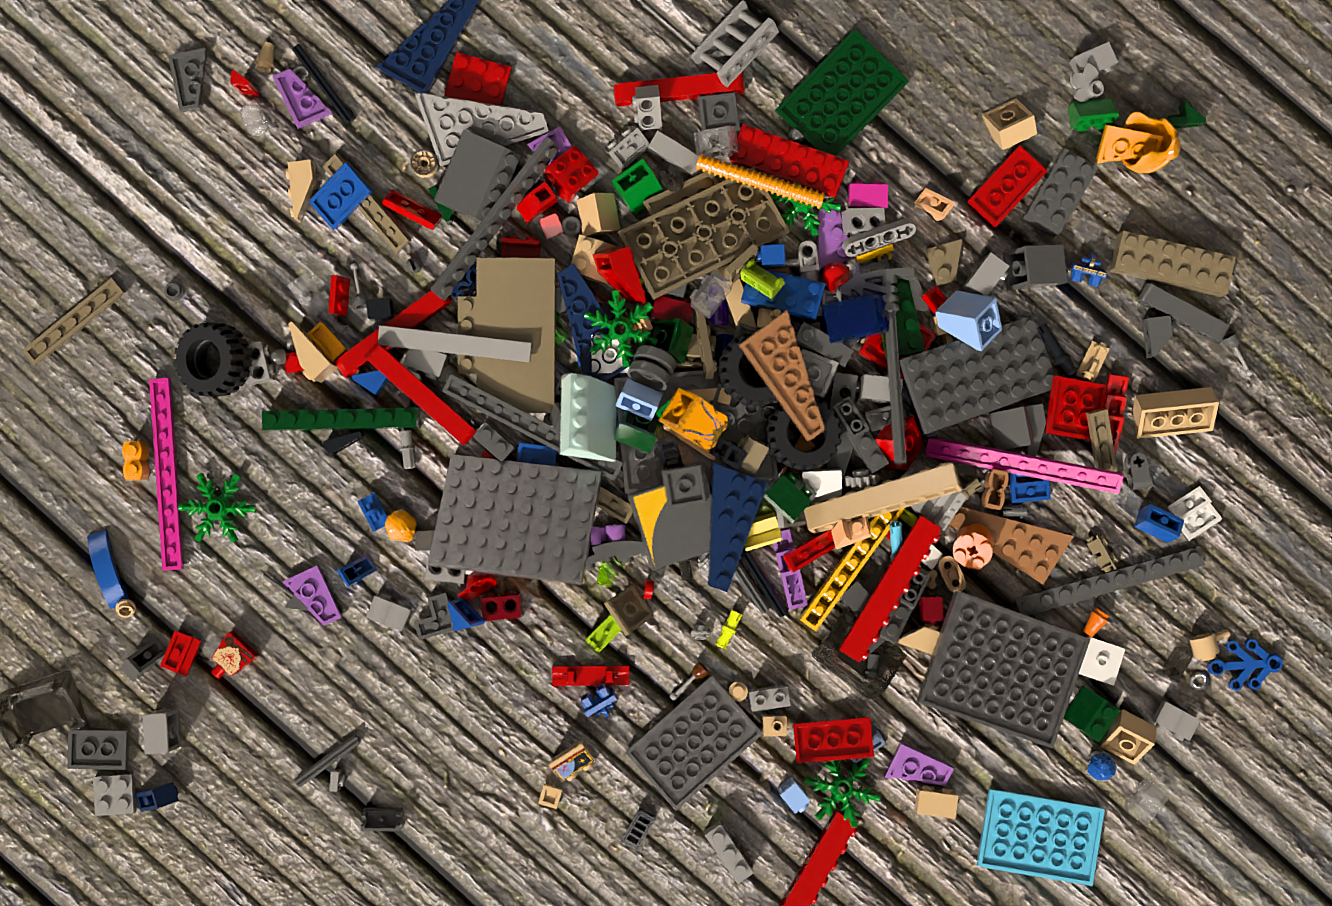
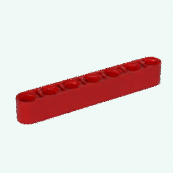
[613,71,745,107]
[334,291,452,378]
[364,343,477,446]

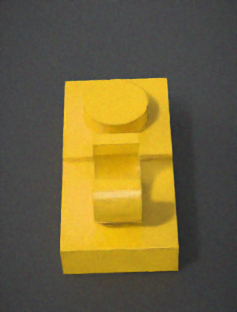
[854,244,894,264]

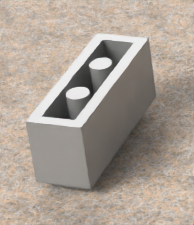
[704,820,754,884]

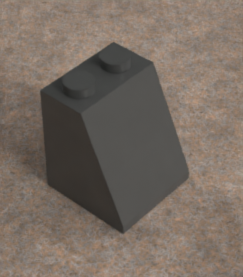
[1003,245,1068,291]

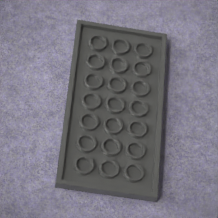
[899,315,1055,434]

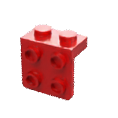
[544,146,599,203]

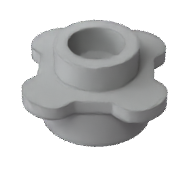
[691,625,710,640]

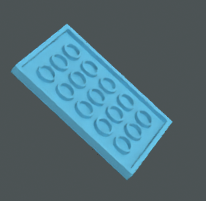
[976,788,1105,886]

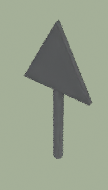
[263,574,309,611]

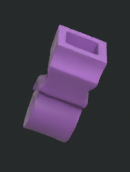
[591,525,627,545]

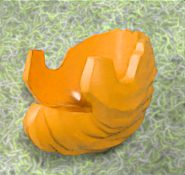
[385,510,417,542]

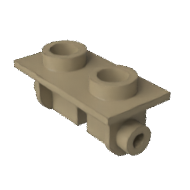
[1086,532,1119,573]

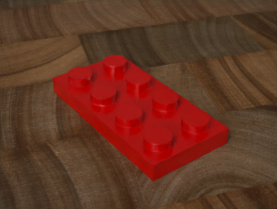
[967,145,1048,227]
[793,717,874,764]

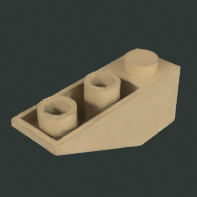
[286,159,317,222]

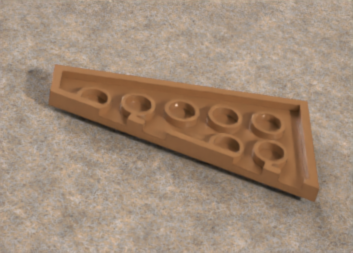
[739,311,825,441]
[949,507,1074,584]

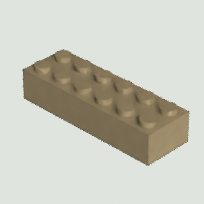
[1109,231,1236,297]

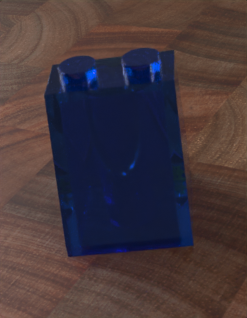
[822,294,889,343]

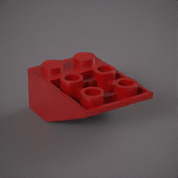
[592,246,646,303]

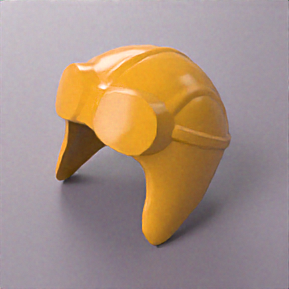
[1121,112,1181,173]

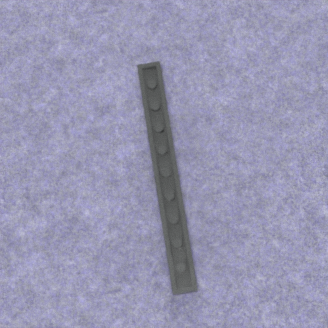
[430,137,559,301]
[442,375,623,480]
[1014,546,1205,616]

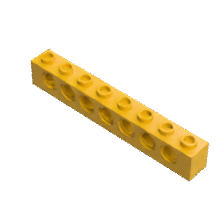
[798,507,906,631]

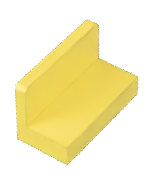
[744,512,782,551]

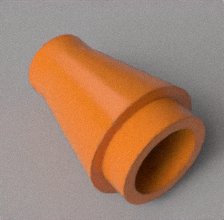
[1083,607,1109,637]

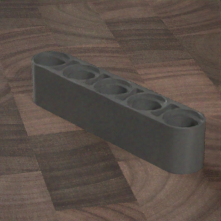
[1137,283,1229,344]

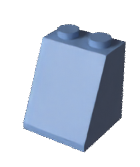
[935,290,1002,351]

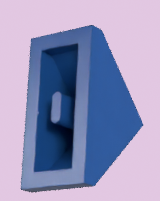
[352,370,389,396]
[337,554,377,587]
[448,599,485,631]

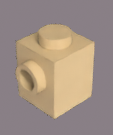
[762,714,790,736]

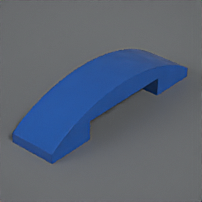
[87,530,129,609]

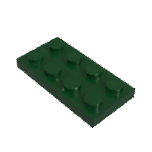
[871,279,925,359]

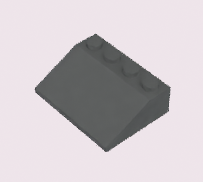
[434,130,521,224]

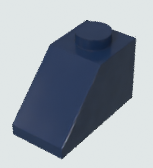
[135,782,179,812]

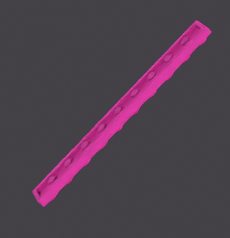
[149,378,184,571]
[925,436,1124,494]

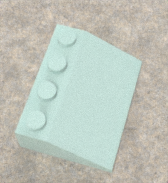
[560,373,617,462]

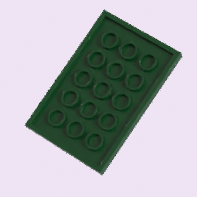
[775,29,909,156]

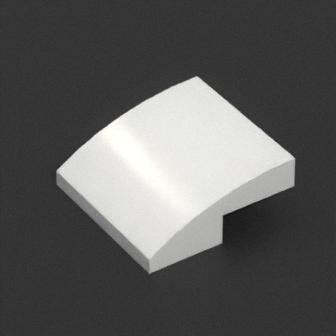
[802,468,842,505]
[1167,486,1222,541]

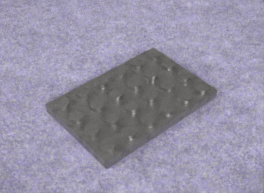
[625,675,763,811]

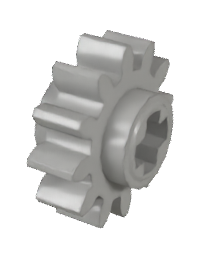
[844,468,879,490]

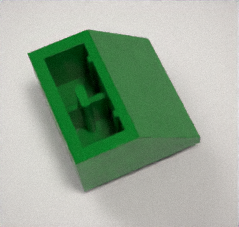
[1068,99,1119,132]
[612,159,664,216]

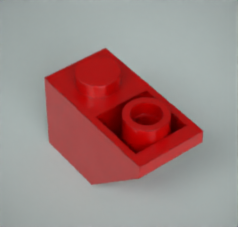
[516,182,558,223]

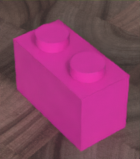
[847,181,888,211]

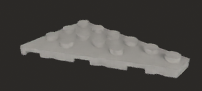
[415,92,549,166]

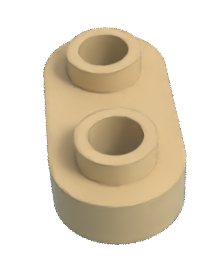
[938,556,966,592]

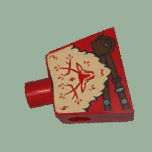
[211,631,260,679]

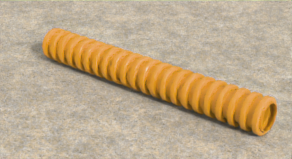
[696,154,825,209]

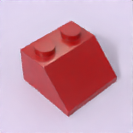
[875,415,924,470]

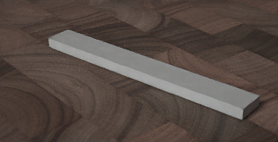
[378,326,532,362]

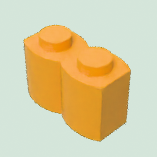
[122,441,150,481]

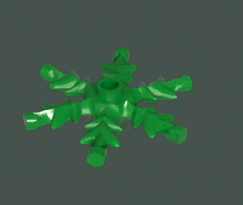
[768,185,842,237]
[584,290,658,367]
[178,473,257,543]
[804,759,881,828]

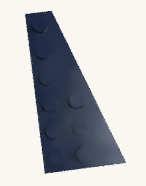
[376,0,481,94]
[557,264,634,382]
[708,463,767,592]

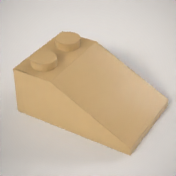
[571,234,617,286]
[288,321,338,383]

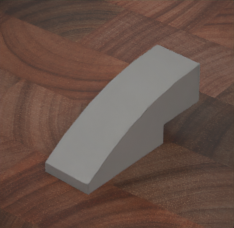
[648,130,702,177]

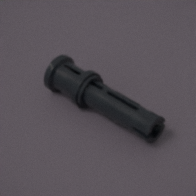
[1037,323,1079,378]

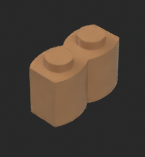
[981,469,1008,510]

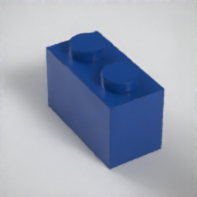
[756,244,785,269]
[1134,504,1184,543]

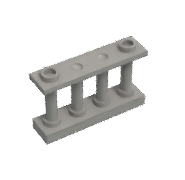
[691,0,779,87]

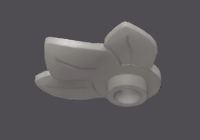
[1070,63,1104,102]

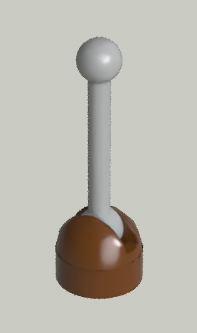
[670,662,709,700]

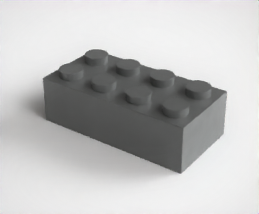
[1022,148,1098,237]

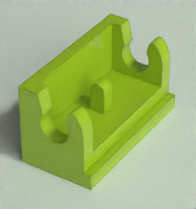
[741,259,785,300]
[585,614,621,652]

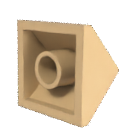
[577,193,620,237]

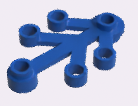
[1207,639,1283,691]

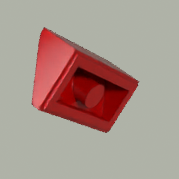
[230,69,259,95]

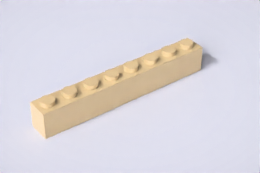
[804,463,962,535]

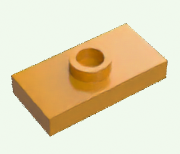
[307,321,348,362]

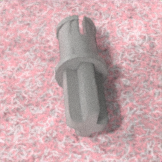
[399,430,415,469]

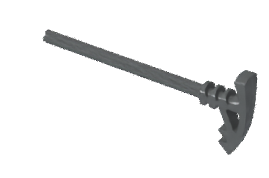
[839,268,917,464]

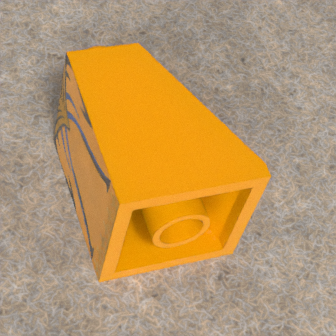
[658,388,730,452]

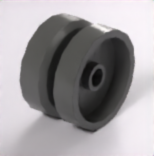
[627,346,677,391]

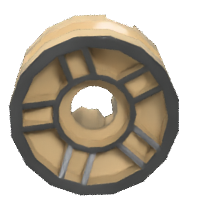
[410,149,439,178]

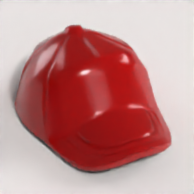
[822,261,850,293]
[458,572,497,600]

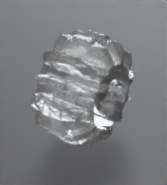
[240,102,269,137]

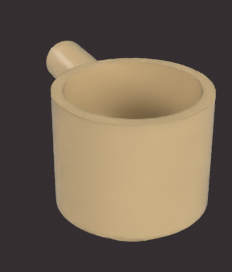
[756,308,783,330]
[1189,630,1230,661]

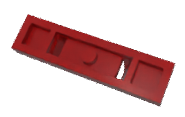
[552,665,629,686]

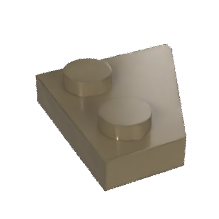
[925,239,962,286]

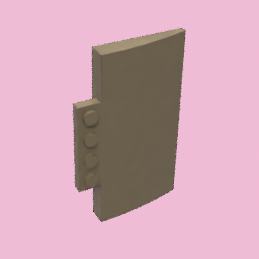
[618,167,790,300]
[458,258,556,413]

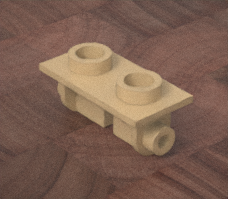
[1076,341,1109,383]

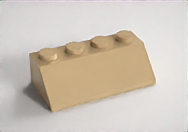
[1133,387,1219,439]

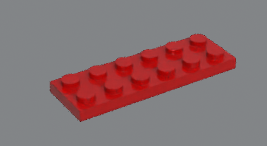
[729,124,850,198]

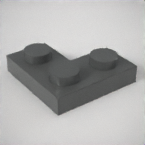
[414,592,454,640]

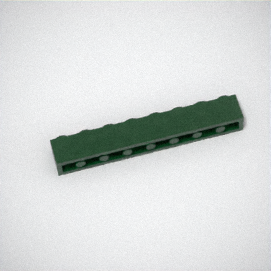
[262,408,420,431]

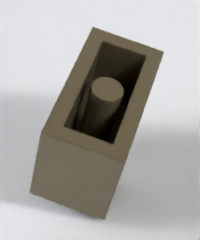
[728,434,769,477]

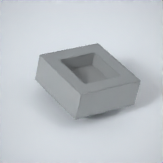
[329,769,345,792]

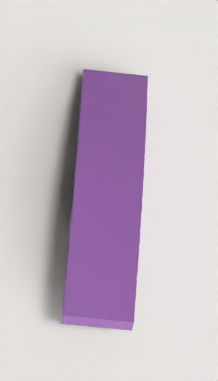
[773,528,808,610]

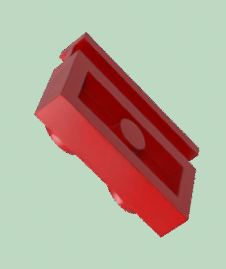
[160,630,203,677]

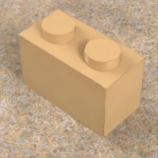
[914,785,958,819]

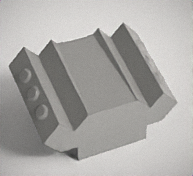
[904,460,967,531]

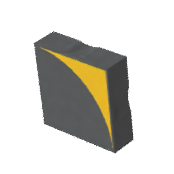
[627,471,712,570]

